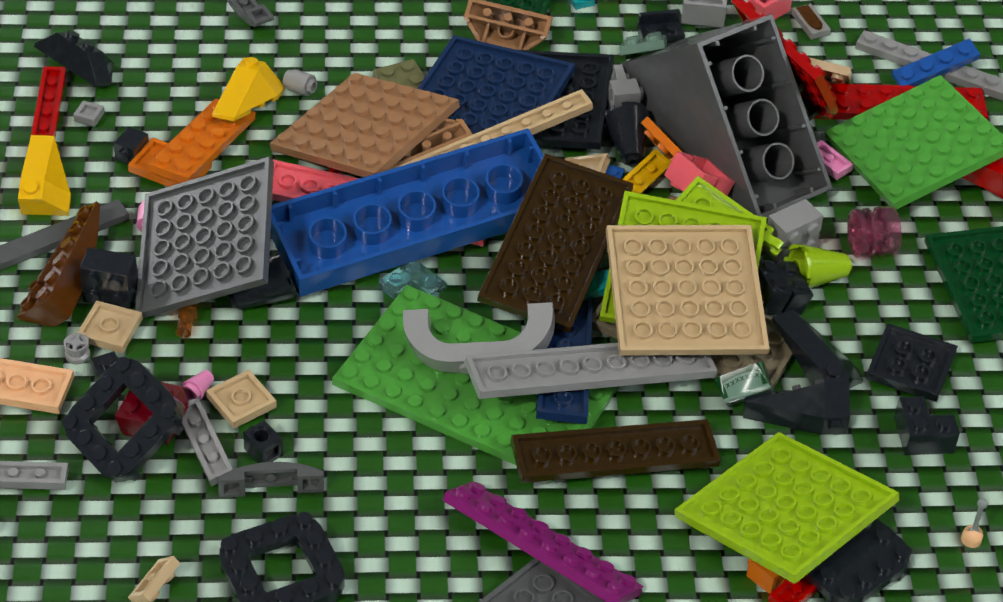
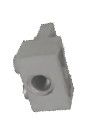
[607,64,644,110]

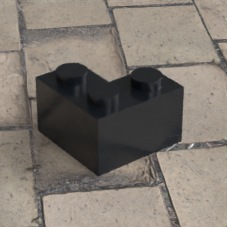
[894,396,960,455]

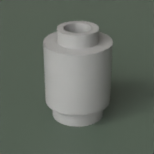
[283,69,317,96]

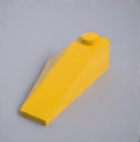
[18,135,71,216]

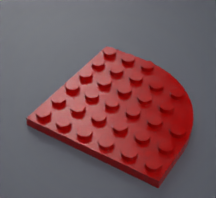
[731,0,838,120]

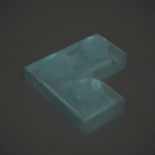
[379,261,447,300]

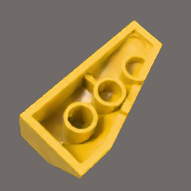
[212,57,285,122]

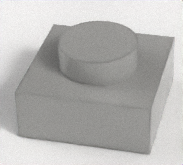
[73,100,105,127]

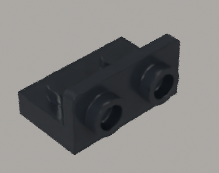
[637,9,685,43]

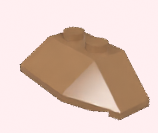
[464,0,553,50]
[390,118,473,169]

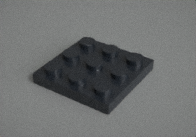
[865,323,958,402]

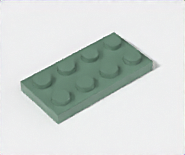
[619,32,667,55]

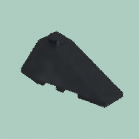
[771,309,863,388]
[742,378,850,435]

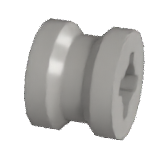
[64,333,90,365]

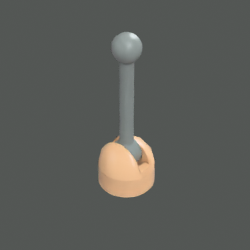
[961,498,988,548]

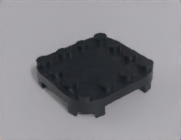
[803,518,912,602]

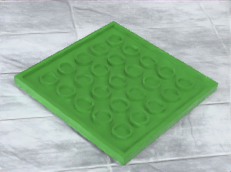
[824,75,1003,211]

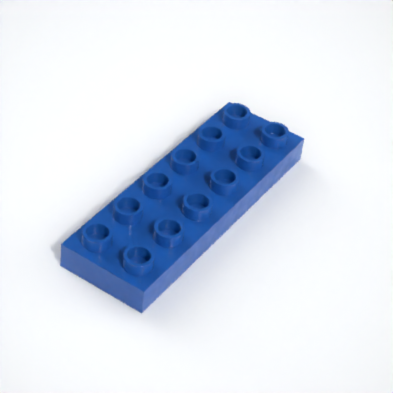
[270,128,544,297]

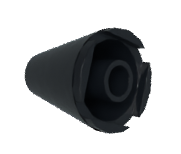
[605,101,649,167]
[227,253,298,310]

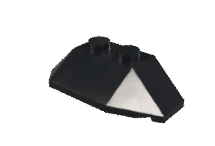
[34,30,114,87]

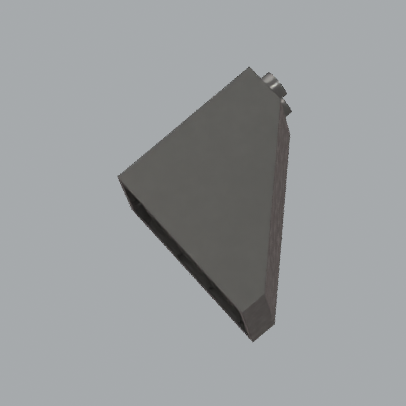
[618,14,832,217]

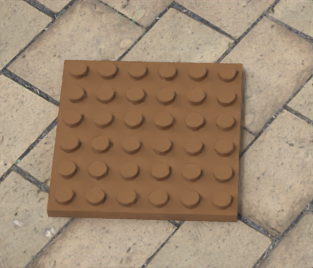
[270,73,460,177]

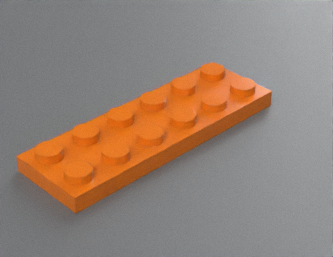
[147,98,255,183]

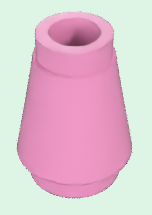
[181,370,214,401]

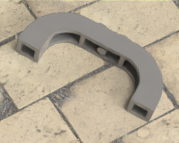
[403,302,555,374]

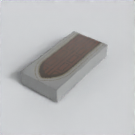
[791,4,831,39]

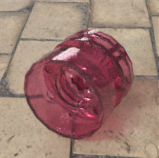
[847,205,901,258]

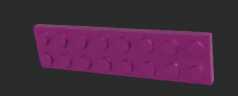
[442,482,644,602]

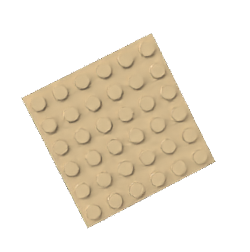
[606,225,770,356]

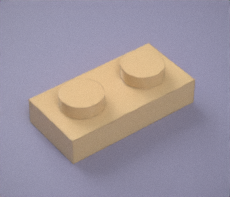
[128,556,180,602]

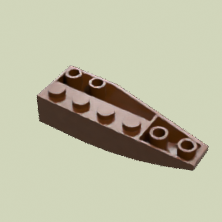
[17,201,100,327]

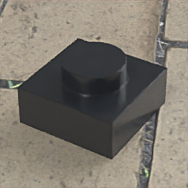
[90,351,118,379]

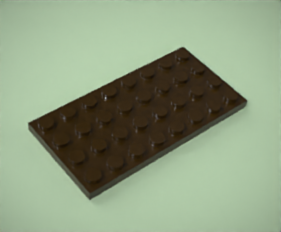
[477,153,634,333]

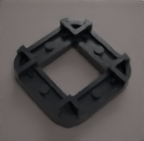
[62,357,185,483]
[219,512,345,602]

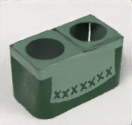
[715,361,773,406]

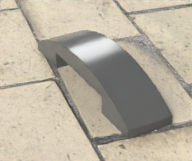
[227,0,274,27]
[218,462,324,498]

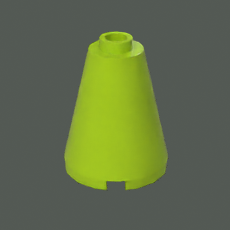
[783,244,852,288]

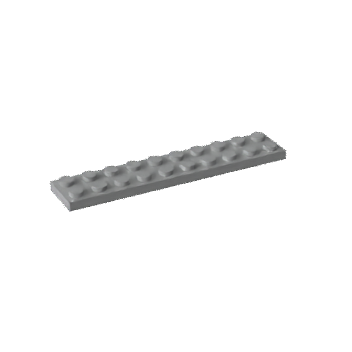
[464,343,717,399]

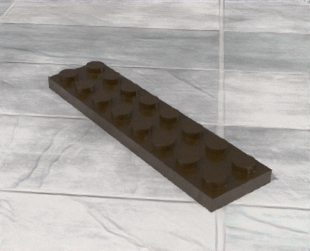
[510,419,721,483]

